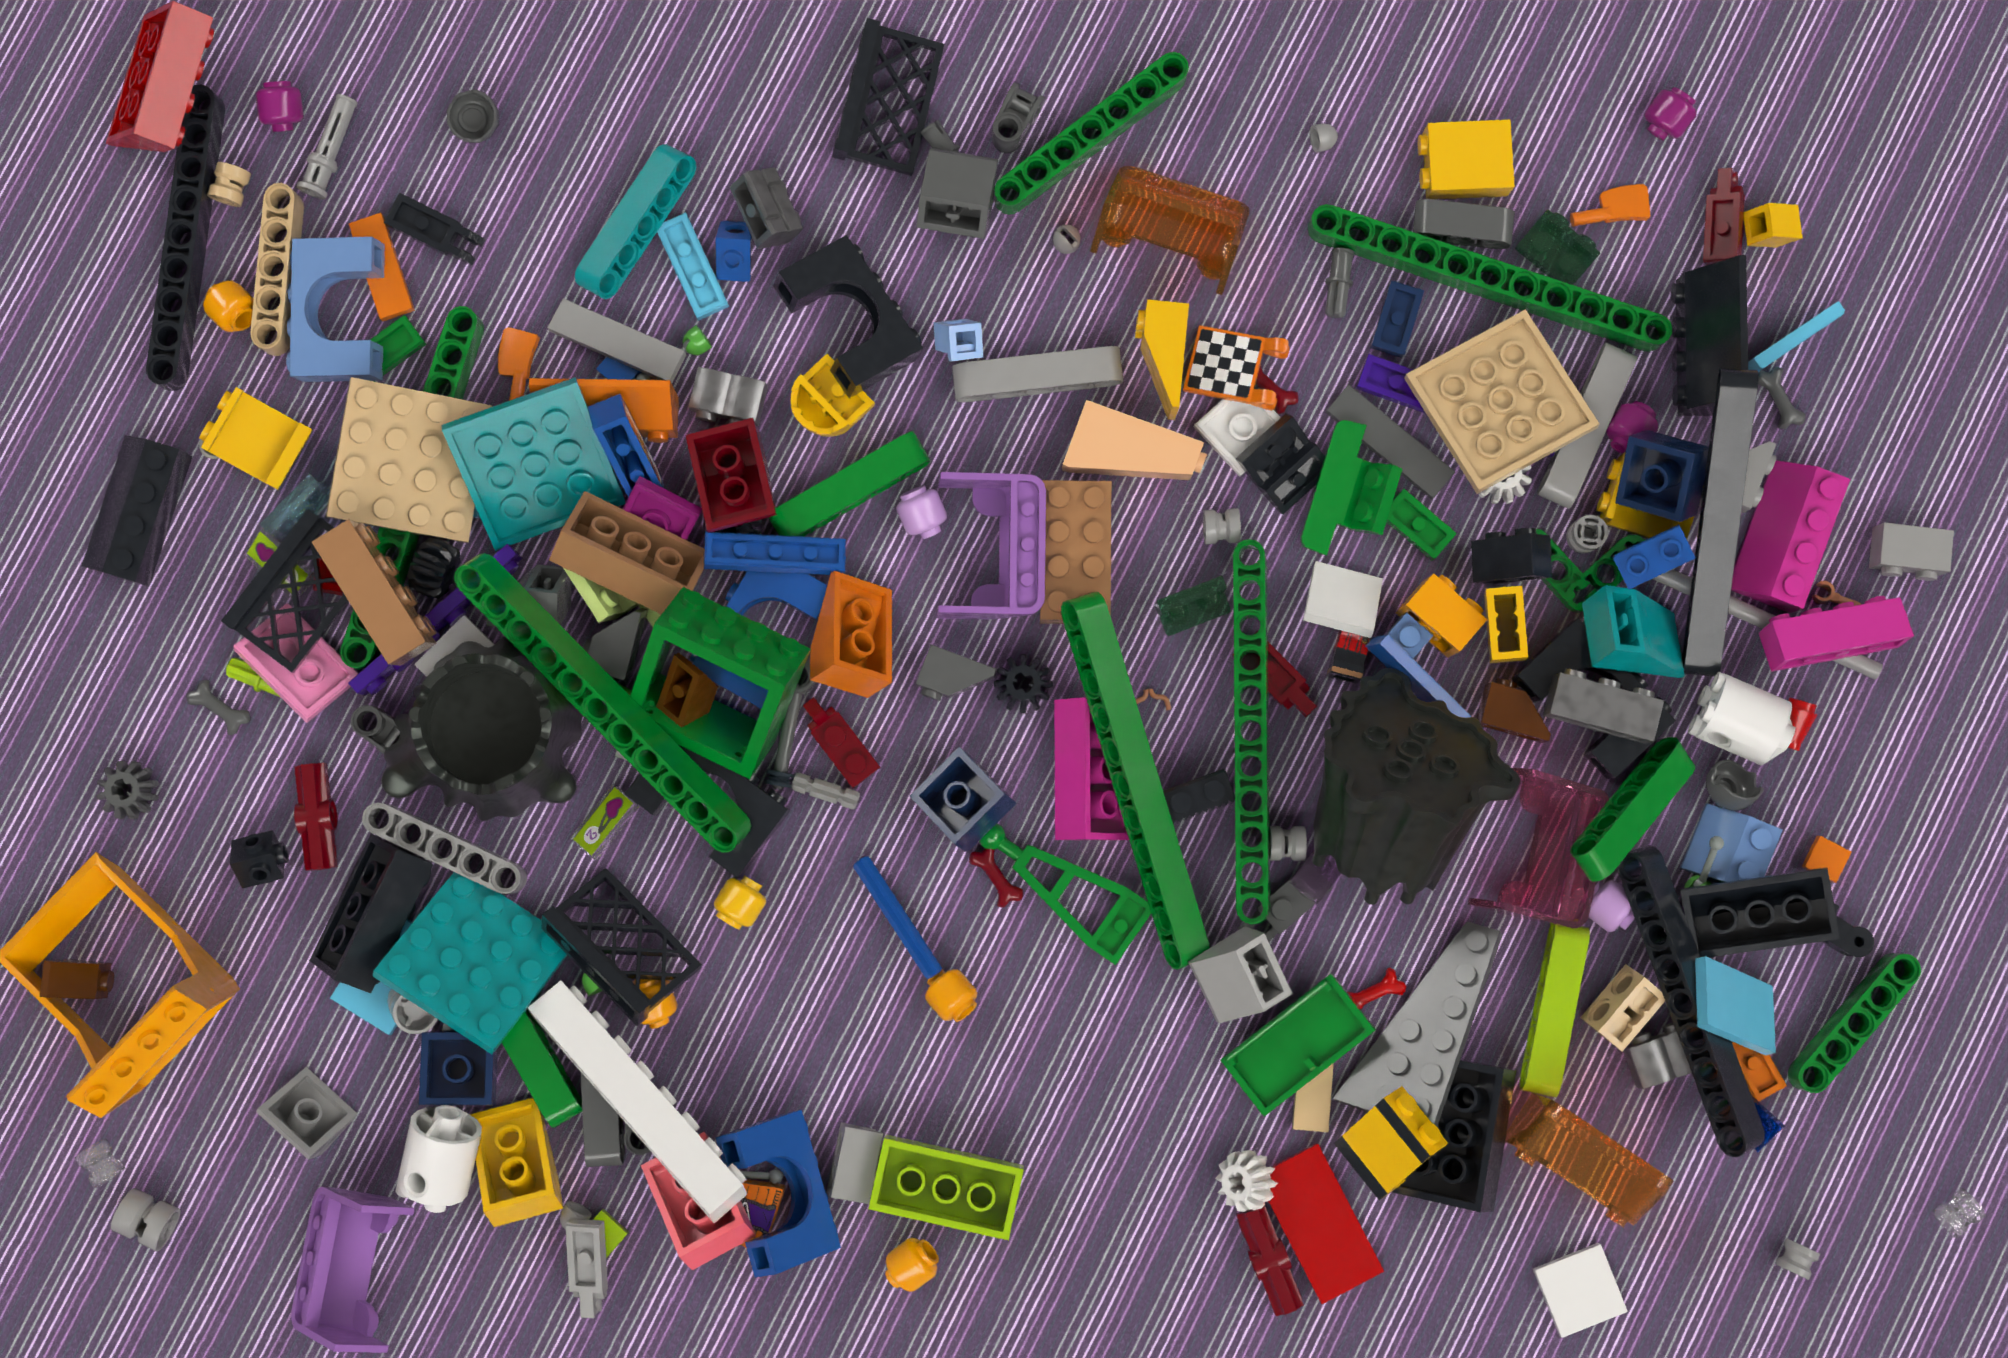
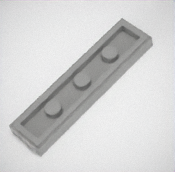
[547,298,687,383]

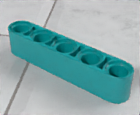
[575,144,697,299]

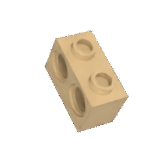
[1580,964,1665,1052]

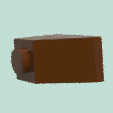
[656,652,718,728]
[1477,678,1551,743]
[39,959,114,999]

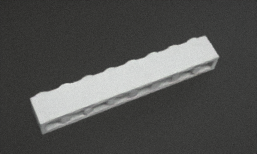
[528,980,747,1223]

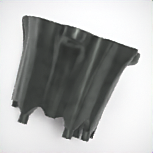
[381,635,583,821]
[1312,668,1520,905]

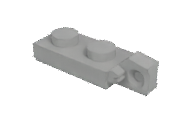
[565,1219,608,1318]

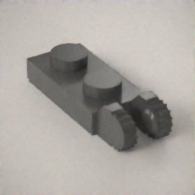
[1237,862,1333,942]

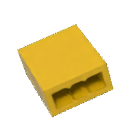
[1418,119,1515,199]
[1484,586,1528,663]

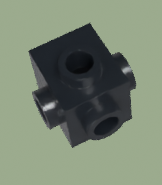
[230,830,289,889]

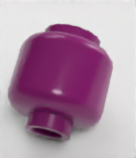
[256,81,304,132]
[1644,87,1697,141]
[1606,401,1659,454]

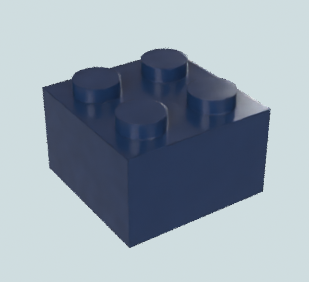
[1615,430,1709,522]
[910,746,1017,853]
[419,1032,498,1106]

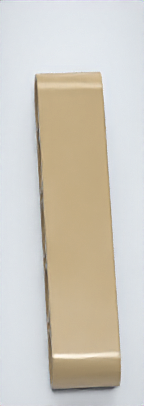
[250,183,304,356]

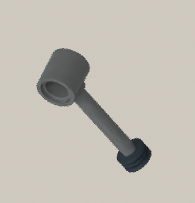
[764,661,817,790]

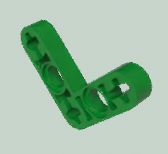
[1536,529,1645,613]

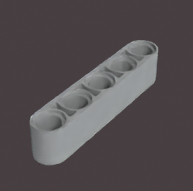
[1537,342,1638,509]
[952,346,1124,402]
[362,802,527,894]

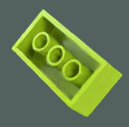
[868,1134,1024,1241]

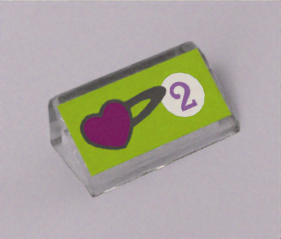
[244,527,315,599]
[570,783,640,860]

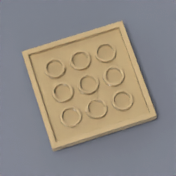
[1404,309,1599,494]
[326,377,492,543]

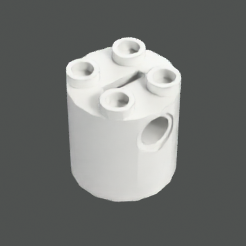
[1688,672,1795,766]
[396,1105,482,1213]

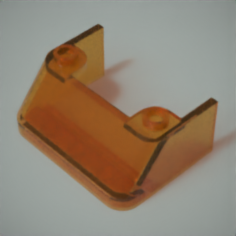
[1090,166,1250,295]
[1505,1093,1674,1228]

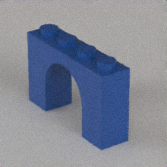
[690,571,827,709]
[715,1110,841,1278]

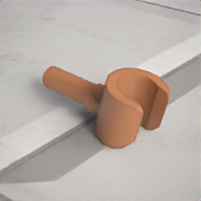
[1812,581,1861,605]

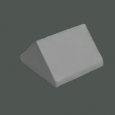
[256,1067,358,1160]

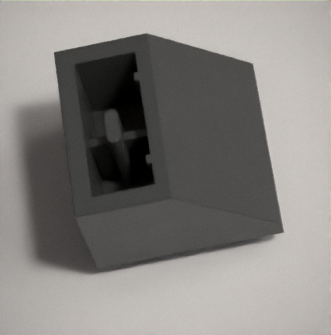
[916,148,998,239]
[486,564,572,628]

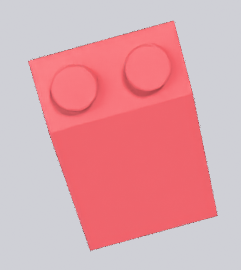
[641,1132,756,1270]

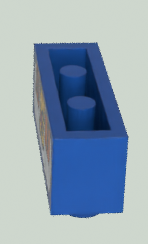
[588,394,664,498]

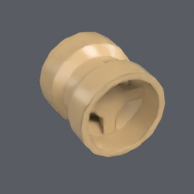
[207,162,251,207]

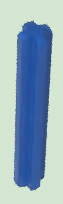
[853,856,942,979]

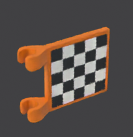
[1183,325,1290,411]

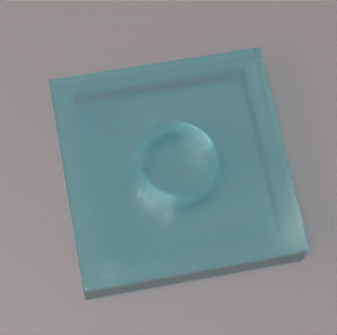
[260,474,331,540]

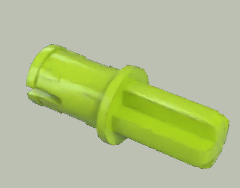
[226,657,281,698]

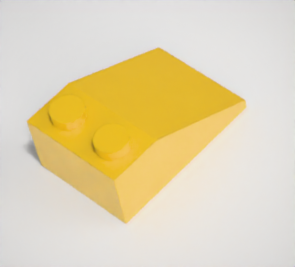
[1135,299,1189,420]
[470,1098,563,1227]

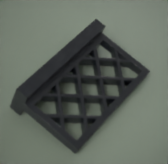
[831,18,945,176]
[221,509,349,673]
[541,868,702,1026]

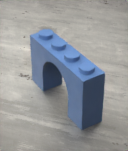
[286,237,385,382]

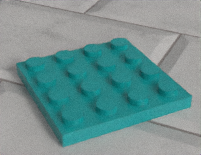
[441,377,626,551]
[373,872,568,1055]

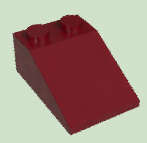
[685,418,776,533]

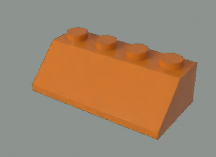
[529,378,679,443]

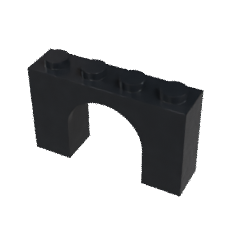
[773,235,923,398]
[1511,618,1676,779]
[625,745,791,878]

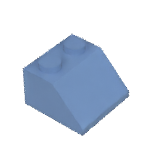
[1680,803,1783,883]

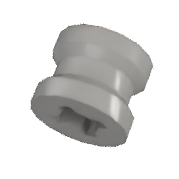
[1775,1238,1820,1280]

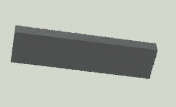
[1325,384,1455,500]

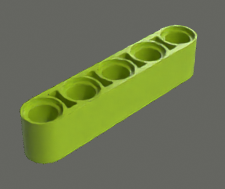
[1519,920,1590,1098]

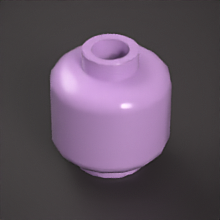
[896,485,947,539]
[1583,880,1635,932]

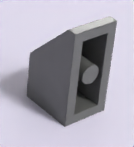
[583,608,648,680]
[916,645,997,701]

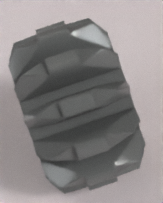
[95,761,159,819]

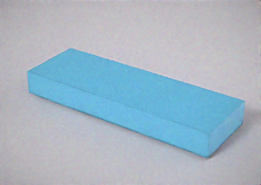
[657,212,729,321]
[1748,301,1845,372]

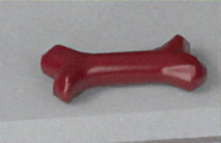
[1256,364,1299,415]
[969,849,1023,907]

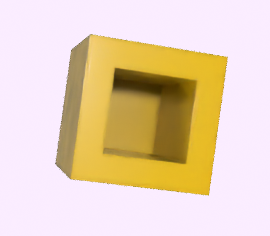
[1744,203,1803,248]

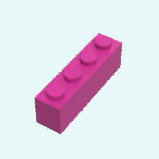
[1758,596,1914,672]

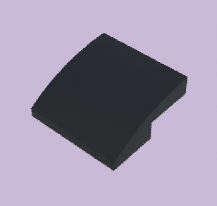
[1236,413,1325,515]

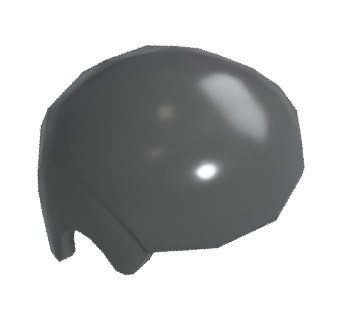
[447,89,499,143]
[1706,759,1764,811]

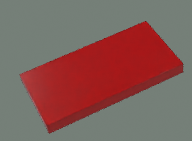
[1268,1143,1385,1304]

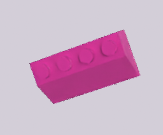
[1731,460,1851,613]
[1054,697,1129,840]

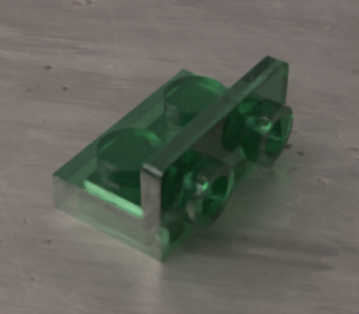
[1514,210,1600,285]
[1154,575,1231,636]

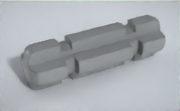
[792,773,860,809]

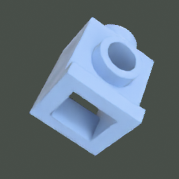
[933,319,983,361]

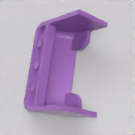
[936,472,1046,620]
[291,1187,414,1353]

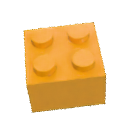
[1395,573,1488,658]

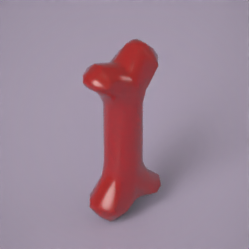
[1347,967,1406,1009]

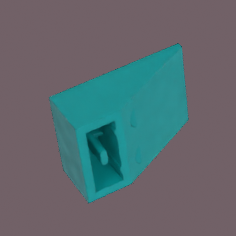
[1582,585,1685,678]

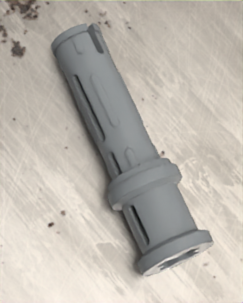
[296,94,357,199]

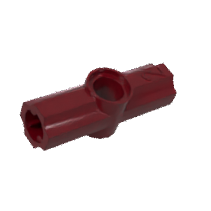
[294,763,338,871]
[1236,1206,1304,1316]

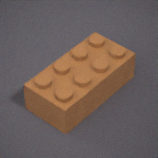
[1040,480,1112,624]
[549,491,704,615]
[312,519,437,666]

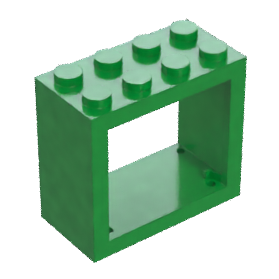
[630,587,811,780]

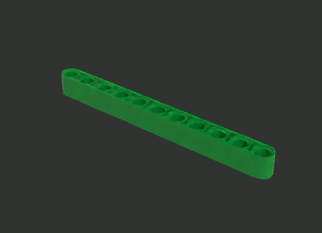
[1307,204,1672,352]
[340,306,484,671]
[1233,539,1270,924]
[454,553,751,853]
[1061,591,1210,970]

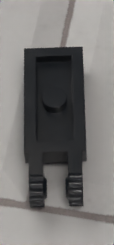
[384,193,485,265]

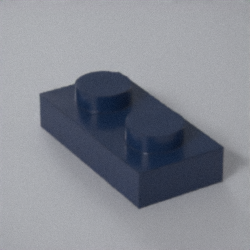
[1370,280,1424,358]

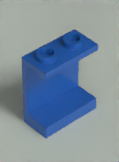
[1613,524,1696,589]

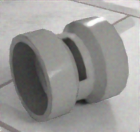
[1203,508,1241,545]
[1566,515,1608,554]
[1269,826,1307,861]

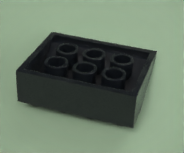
[1671,255,1748,416]
[1392,1060,1517,1212]

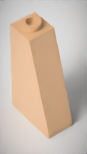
[1062,400,1207,480]

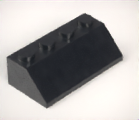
[82,435,193,587]
[309,833,433,993]
[1680,867,1840,957]

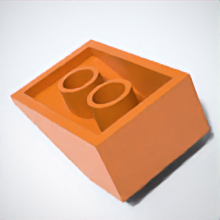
[810,570,892,698]

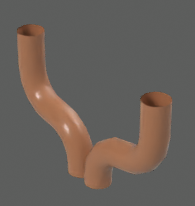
[1136,689,1171,710]

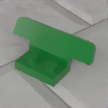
[1300,420,1402,556]

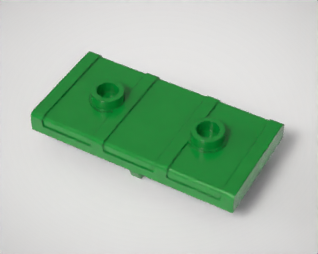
[1220,973,1376,1117]

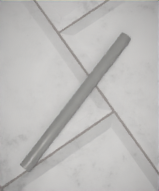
[1653,569,1883,680]

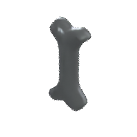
[1758,367,1806,429]
[186,680,251,735]

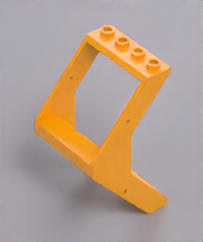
[0,852,240,1118]

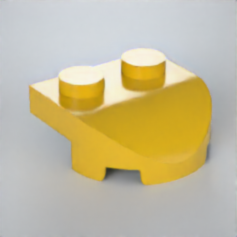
[791,354,875,437]

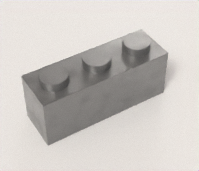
[1543,669,1664,744]

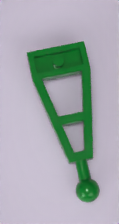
[979,823,1151,965]

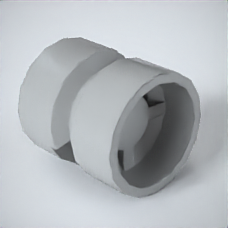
[387,989,438,1034]
[111,1188,181,1252]

